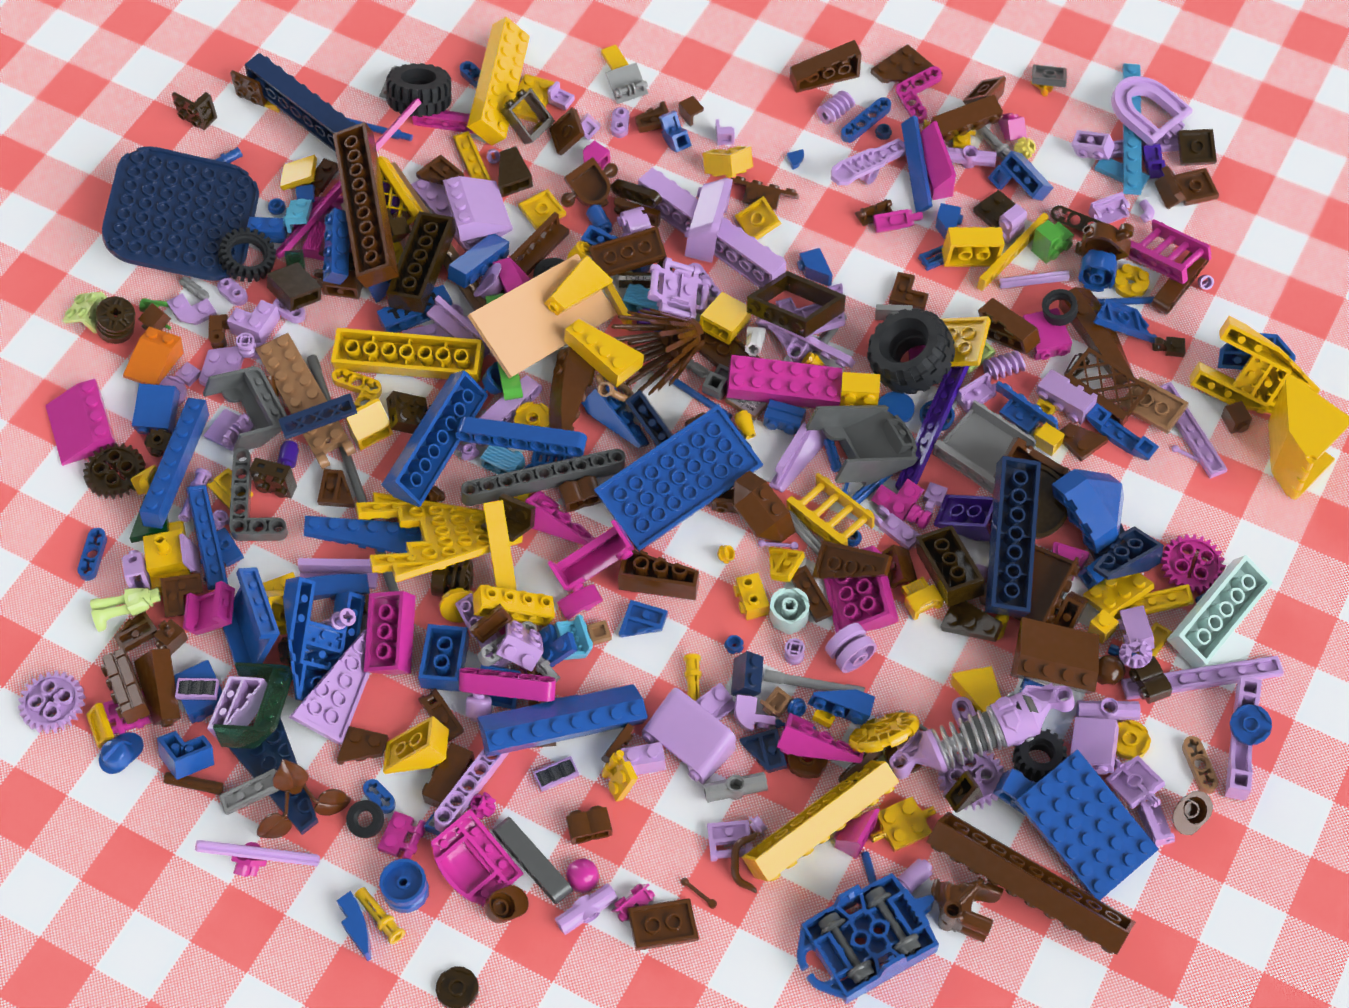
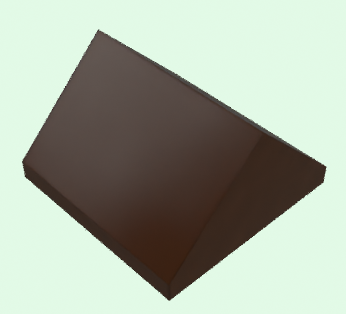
[963,75,1006,105]

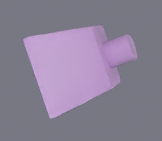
[122,550,152,590]

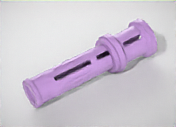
[178,468,212,522]
[320,608,356,630]

